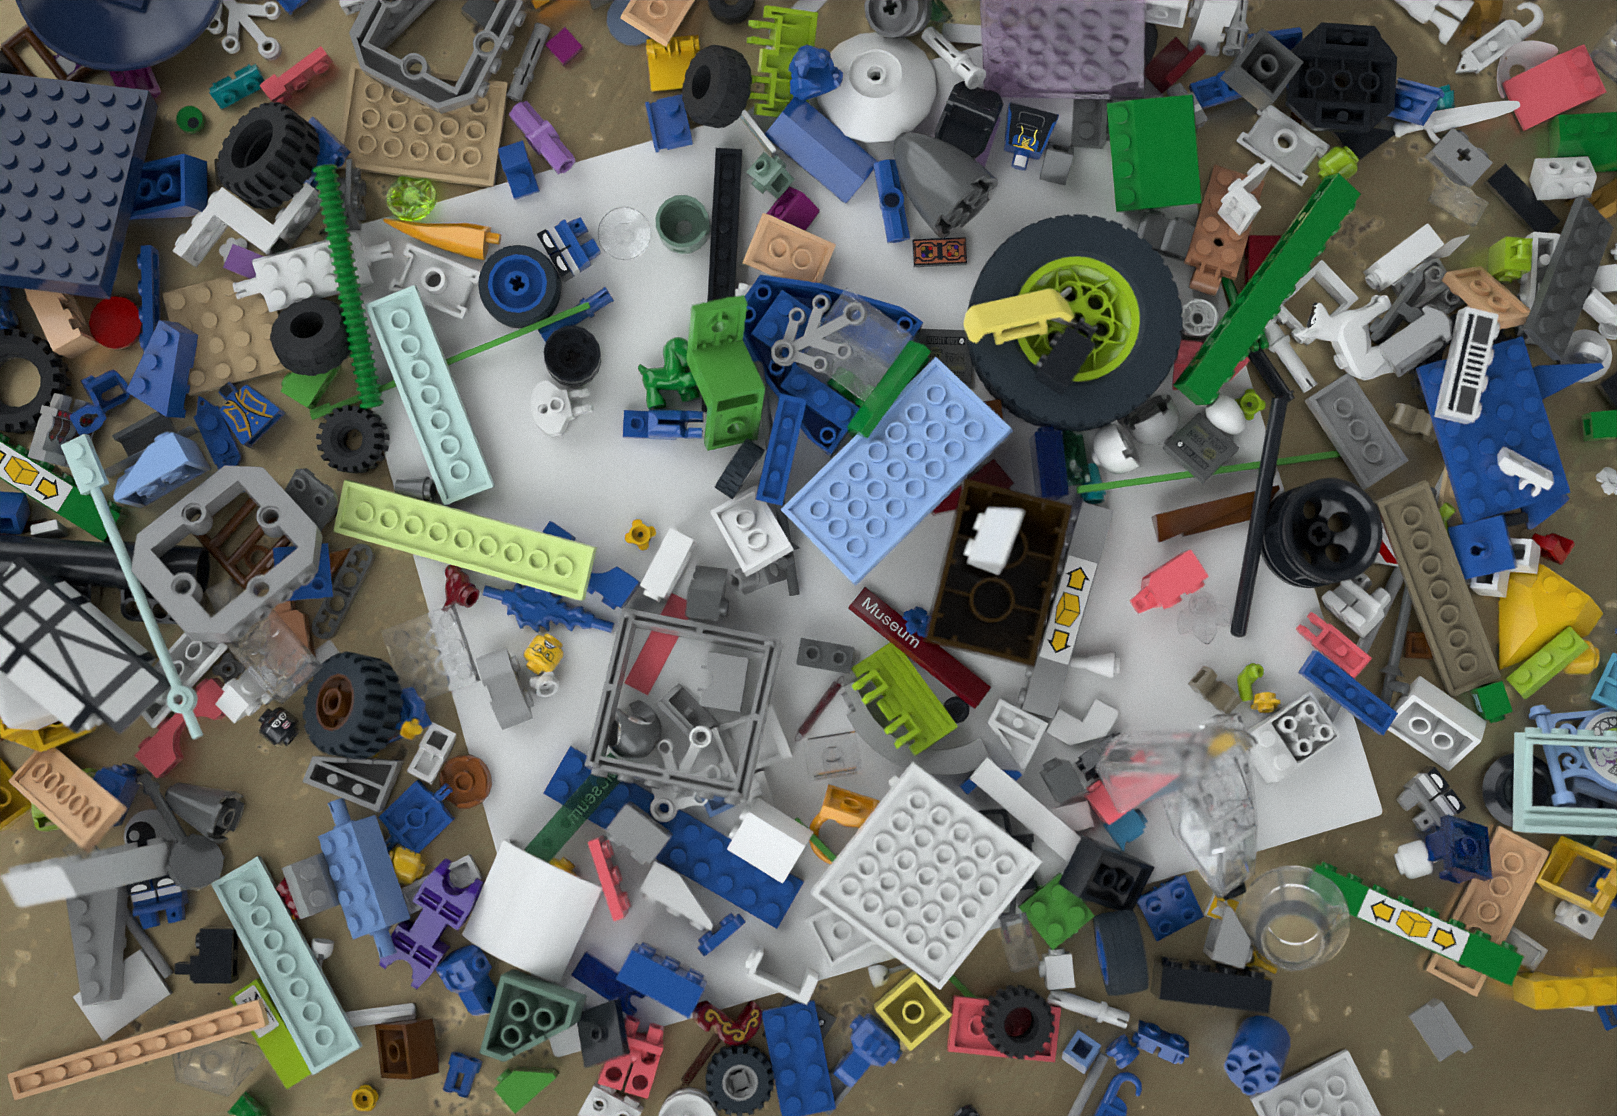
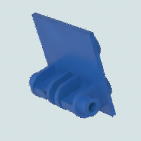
[273,543,333,601]
[1137,874,1204,942]

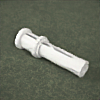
[1222,0,1249,57]
[921,26,986,89]
[1265,317,1318,393]

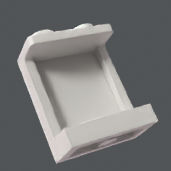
[711,705,793,780]

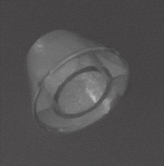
[1239,866,1350,971]

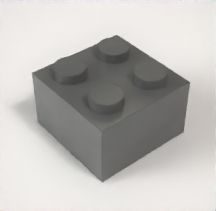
[1220,28,1303,112]

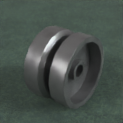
[864,0,933,37]

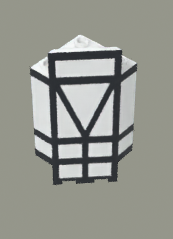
[0,556,170,735]

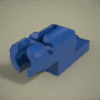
[623,410,704,440]

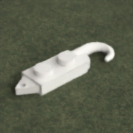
[1456,2,1544,74]

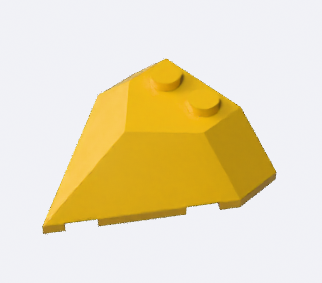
[1498,563,1603,670]

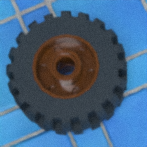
[303,652,403,760]

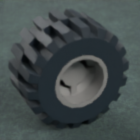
[706,1043,774,1116]

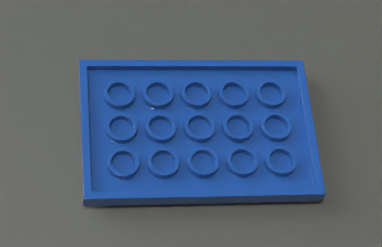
[1416,336,1571,524]

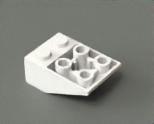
[1237,691,1341,783]

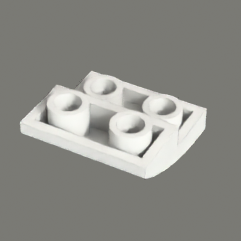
[1390,258,1465,315]

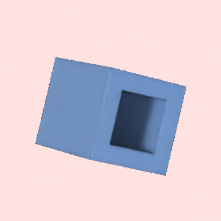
[1062,1030,1101,1075]

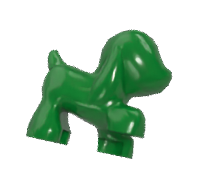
[638,337,700,410]

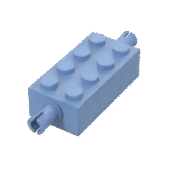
[318,798,410,959]

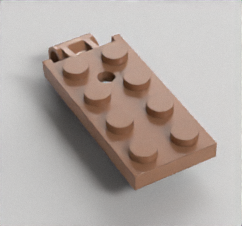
[1183,165,1265,296]

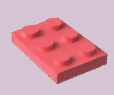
[588,835,631,922]

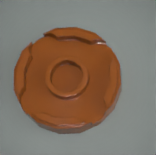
[439,755,492,808]

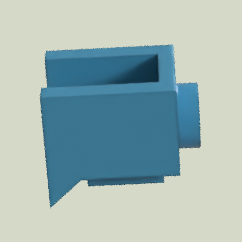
[1103,809,1148,852]

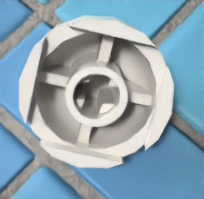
[1091,420,1141,474]

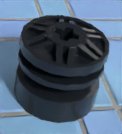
[543,325,601,387]

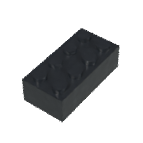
[1151,956,1273,1013]

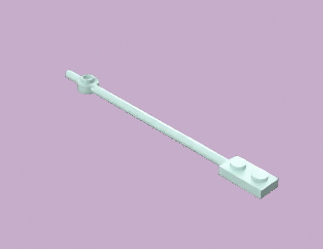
[61,434,203,740]

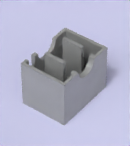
[697,652,750,712]

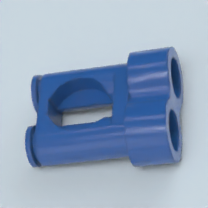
[443,1052,482,1098]

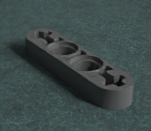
[312,544,375,639]

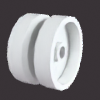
[659,1087,719,1116]

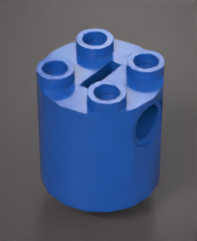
[1224,1015,1291,1096]

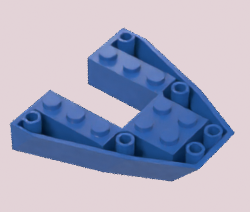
[743,275,923,457]

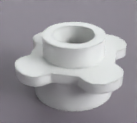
[529,671,560,697]

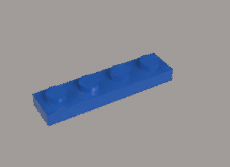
[137,245,161,351]
[755,393,807,506]
[1298,650,1398,735]

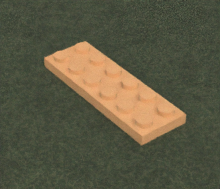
[8,747,127,853]
[1425,826,1550,997]

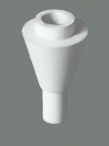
[1070,652,1121,679]

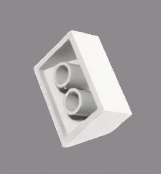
[1388,676,1487,771]

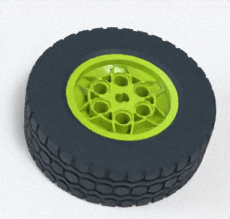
[966,214,1183,432]

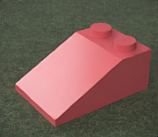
[1502,44,1606,131]

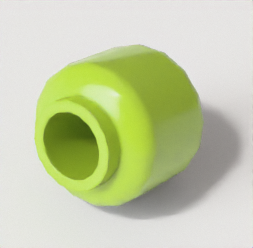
[1318,146,1359,180]

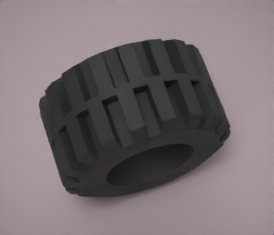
[981,985,1055,1059]

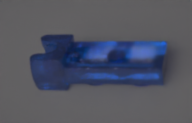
[571,951,647,1017]

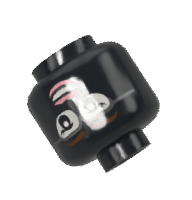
[258,707,300,747]

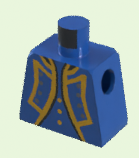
[218,382,286,448]

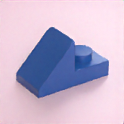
[498,140,540,200]

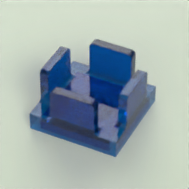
[1425,814,1492,883]

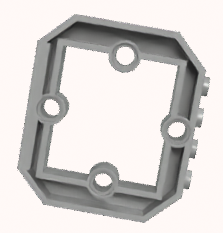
[349,0,527,114]
[131,466,322,642]

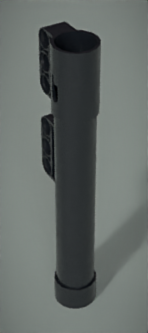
[0,534,211,625]

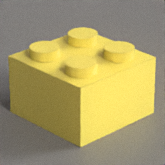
[874,970,952,1051]

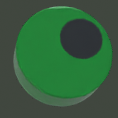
[176,106,205,134]

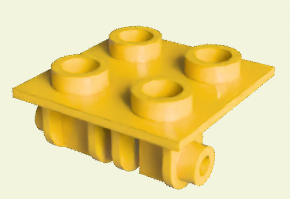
[646,34,700,92]

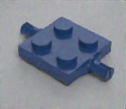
[378,780,455,853]

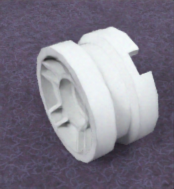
[1181,299,1218,339]

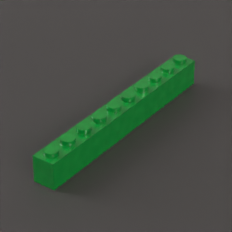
[1173,173,1361,405]

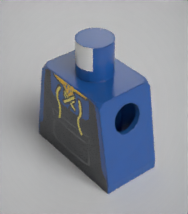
[1004,102,1059,170]

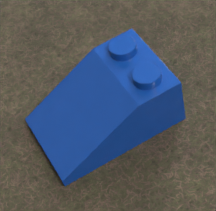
[130,153,208,220]

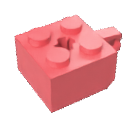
[1129,549,1209,614]

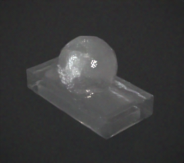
[1427,176,1489,227]

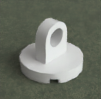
[1557,329,1612,383]

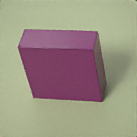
[545,27,583,66]

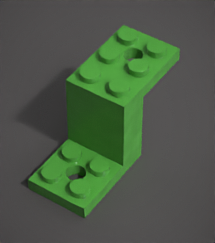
[686,295,765,451]

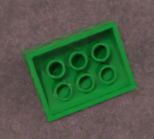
[1107,94,1202,213]

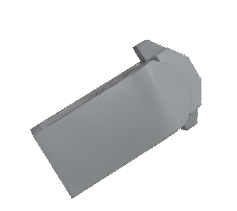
[1379,306,1452,378]

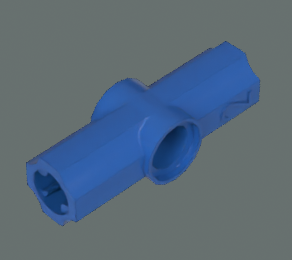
[873,159,910,243]

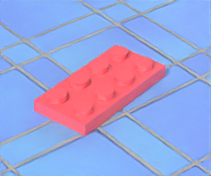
[947,995,1061,1062]

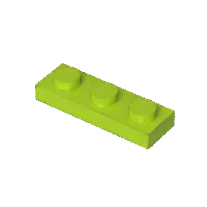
[1506,626,1589,700]

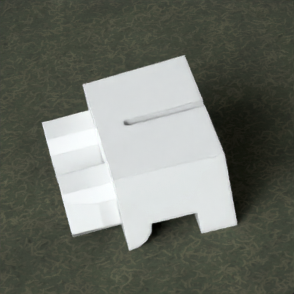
[1322,573,1391,639]

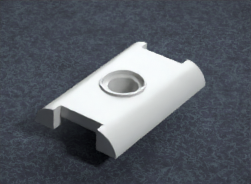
[1236,105,1330,186]
[388,244,480,319]

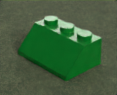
[1547,112,1617,173]

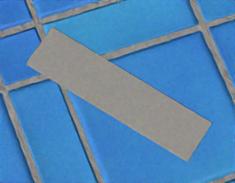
[104,426,199,478]

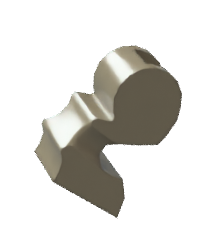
[1389,403,1437,444]
[1188,666,1242,717]

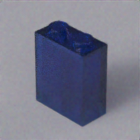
[1029,426,1069,501]

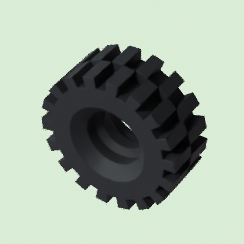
[316,405,390,474]

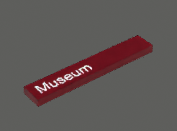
[848,587,991,709]

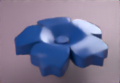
[903,606,929,637]

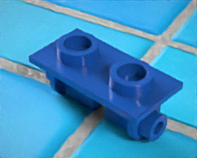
[1131,1019,1189,1065]

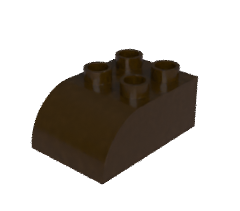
[922,479,1073,668]

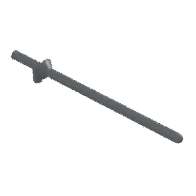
[754,361,800,596]
[1379,487,1437,706]

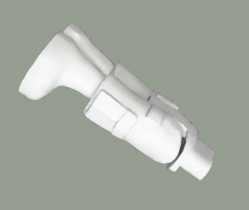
[1394,0,1474,45]

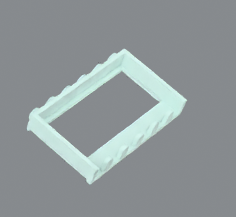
[1513,727,1617,836]

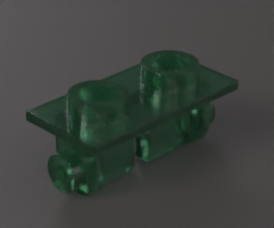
[1056,430,1091,488]

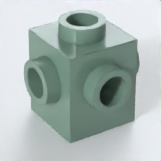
[747,152,795,200]

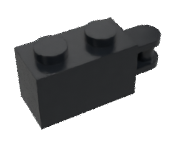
[1034,317,1098,396]

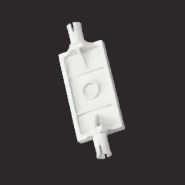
[233,231,394,312]

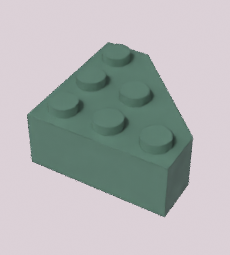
[479,969,587,1062]

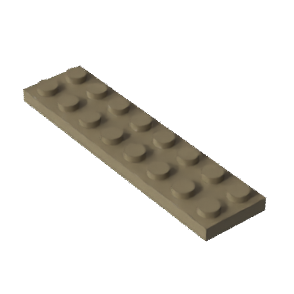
[1374,480,1501,697]

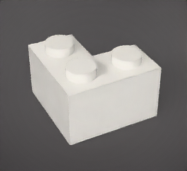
[1470,538,1541,598]

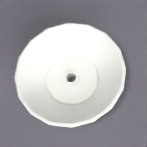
[817,32,937,143]

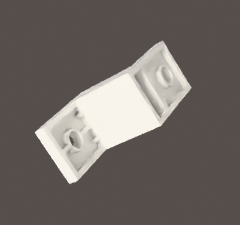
[173,183,322,268]

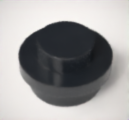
[943,696,970,723]

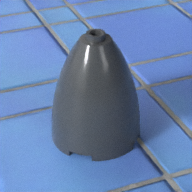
[893,132,998,238]

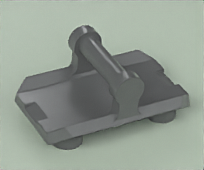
[1369,269,1426,345]
[284,468,338,532]

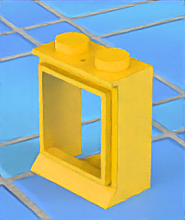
[1535,836,1617,918]

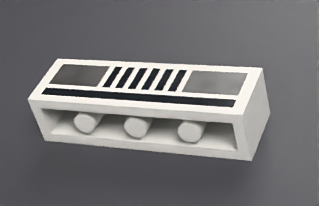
[1434,307,1500,424]

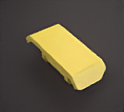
[963,289,1074,345]

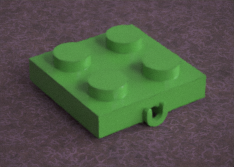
[1018,873,1094,950]

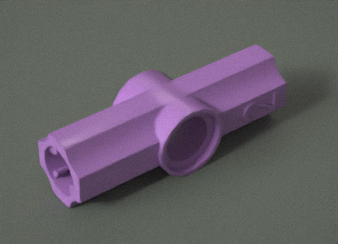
[509,101,576,174]

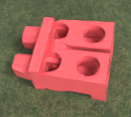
[598,1015,664,1099]

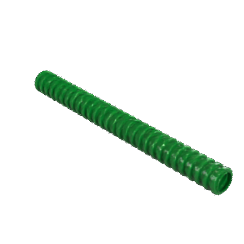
[312,164,384,409]

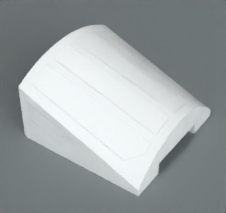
[462,837,604,982]

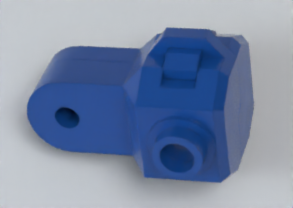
[435,945,497,1016]
[833,1014,903,1088]

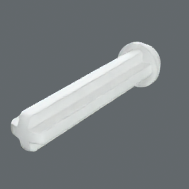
[345,1003,417,1027]

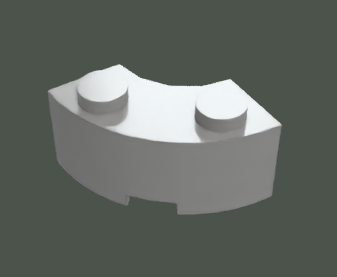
[476,647,534,730]

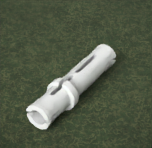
[1047,989,1130,1029]

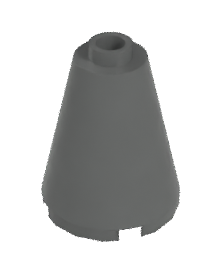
[164,782,244,844]

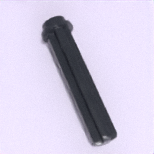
[1248,343,1295,402]

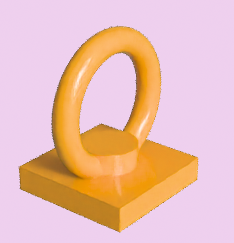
[809,784,880,865]

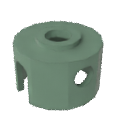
[655,195,710,254]

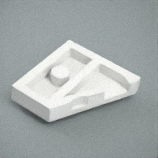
[987,699,1048,770]

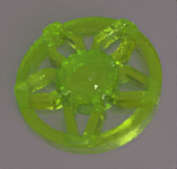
[386,176,437,221]

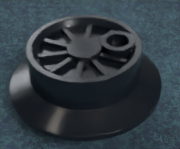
[1482,753,1556,827]

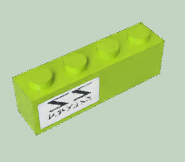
[228,977,311,1089]

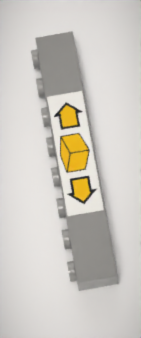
[1017,502,1114,719]

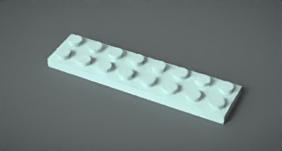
[365,285,495,506]
[211,856,363,1075]

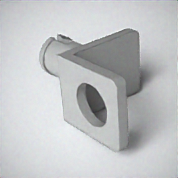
[728,558,786,595]

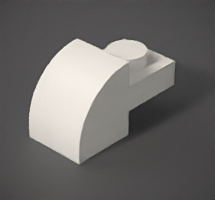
[407,722,457,785]

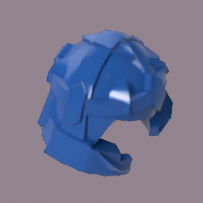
[788,45,843,101]

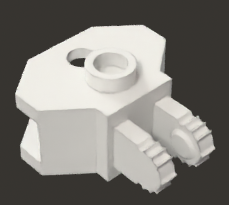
[530,380,594,438]

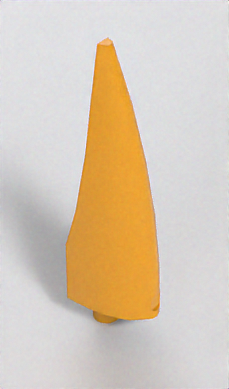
[383,218,501,260]

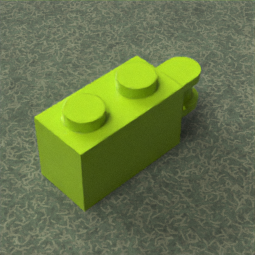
[1488,237,1533,284]

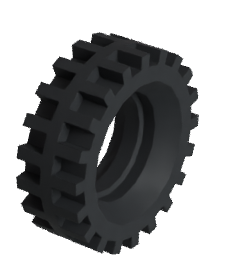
[0,329,72,434]

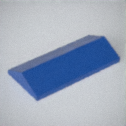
[765,97,878,204]

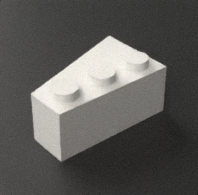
[1187,0,1238,57]

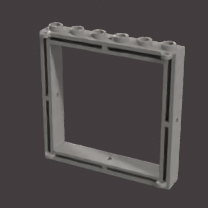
[585,607,783,806]

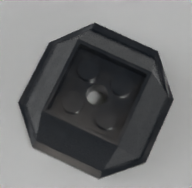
[1285,22,1397,134]

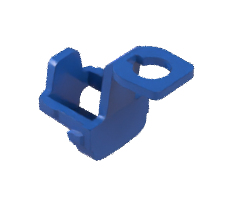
[70,369,131,436]

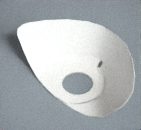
[1497,40,1559,99]

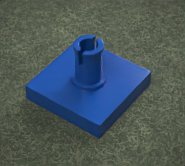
[1448,514,1517,579]

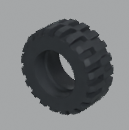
[217,102,320,209]

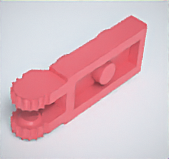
[1296,612,1372,679]

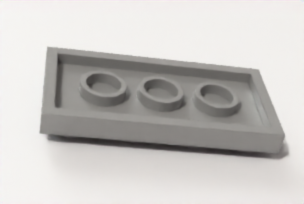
[1304,373,1409,490]

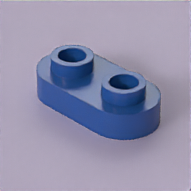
[697,913,746,956]

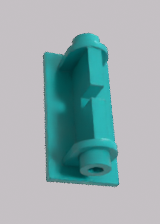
[209,63,265,110]

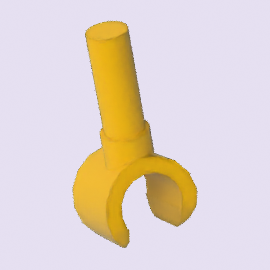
[1245,951,1278,974]

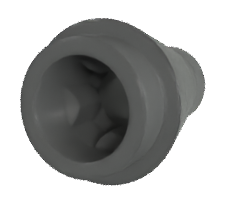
[395,476,437,501]

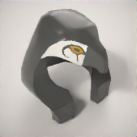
[608,700,662,758]

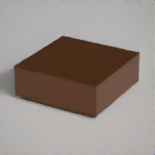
[1403,631,1433,660]

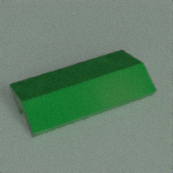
[847,341,931,439]

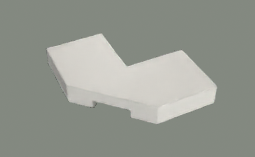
[1045,699,1120,746]

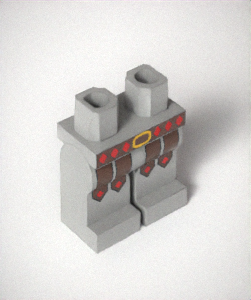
[28,393,94,468]

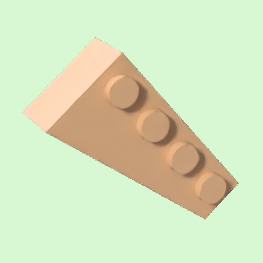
[24,289,99,359]

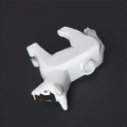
[1294,295,1400,381]

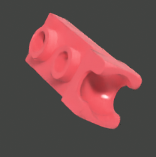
[260,46,333,104]

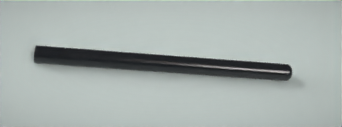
[1230,398,1288,638]

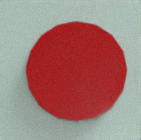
[89,296,143,350]

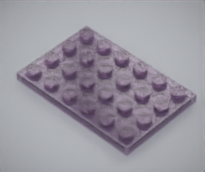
[980,0,1146,100]

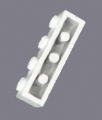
[1514,232,1560,345]

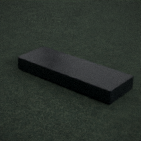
[1484,163,1560,233]

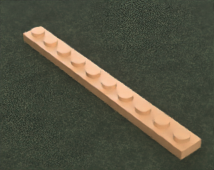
[7,998,270,1100]

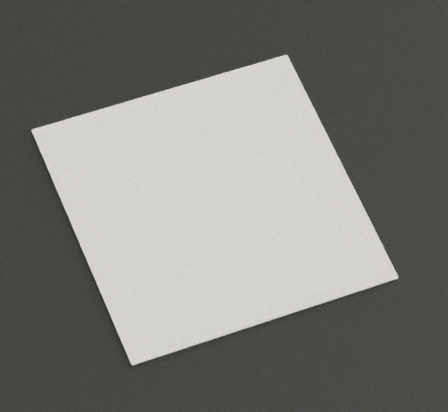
[324,19,1382,1057]

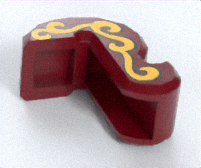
[692,1000,762,1046]

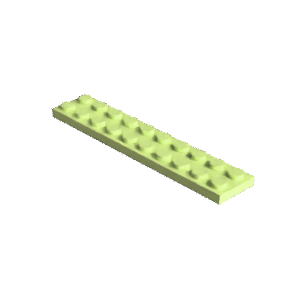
[333,480,597,601]

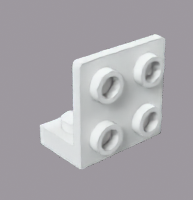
[1217,159,1273,235]

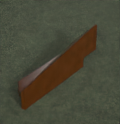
[1151,485,1280,543]

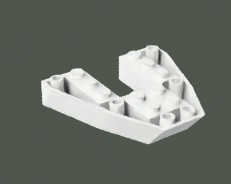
[0,837,173,907]

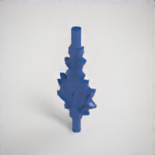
[483,583,614,633]

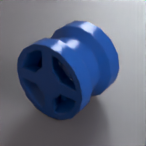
[1105,1034,1140,1069]

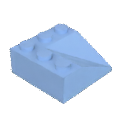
[113,432,211,508]

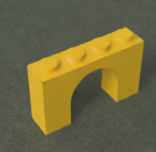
[1513,966,1617,1010]

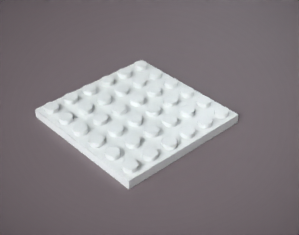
[810,762,1043,990]

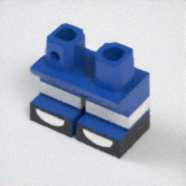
[537,217,601,282]
[126,875,189,929]

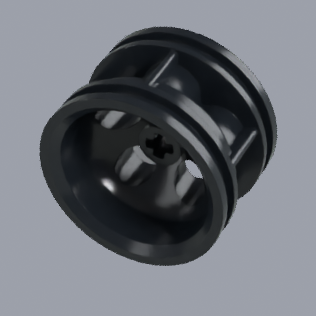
[1261,478,1383,588]

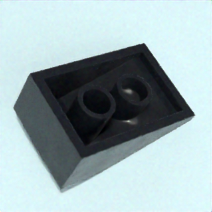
[1058,835,1155,911]

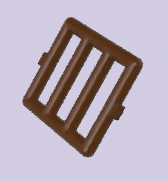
[0,24,95,82]
[193,493,291,590]

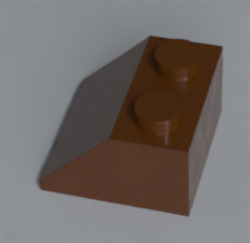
[375,1018,439,1080]

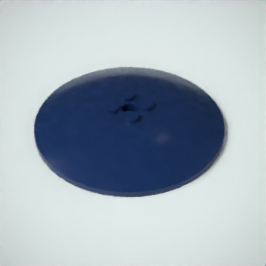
[16,0,222,71]

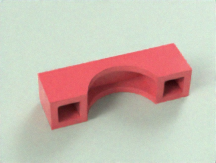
[134,678,226,778]

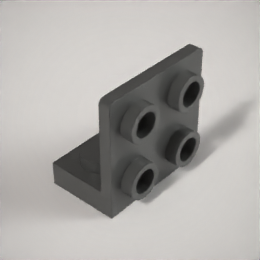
[337,158,367,230]

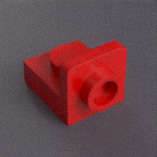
[1531,533,1575,565]

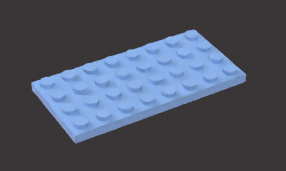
[781,357,1013,586]

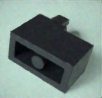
[175,926,239,984]

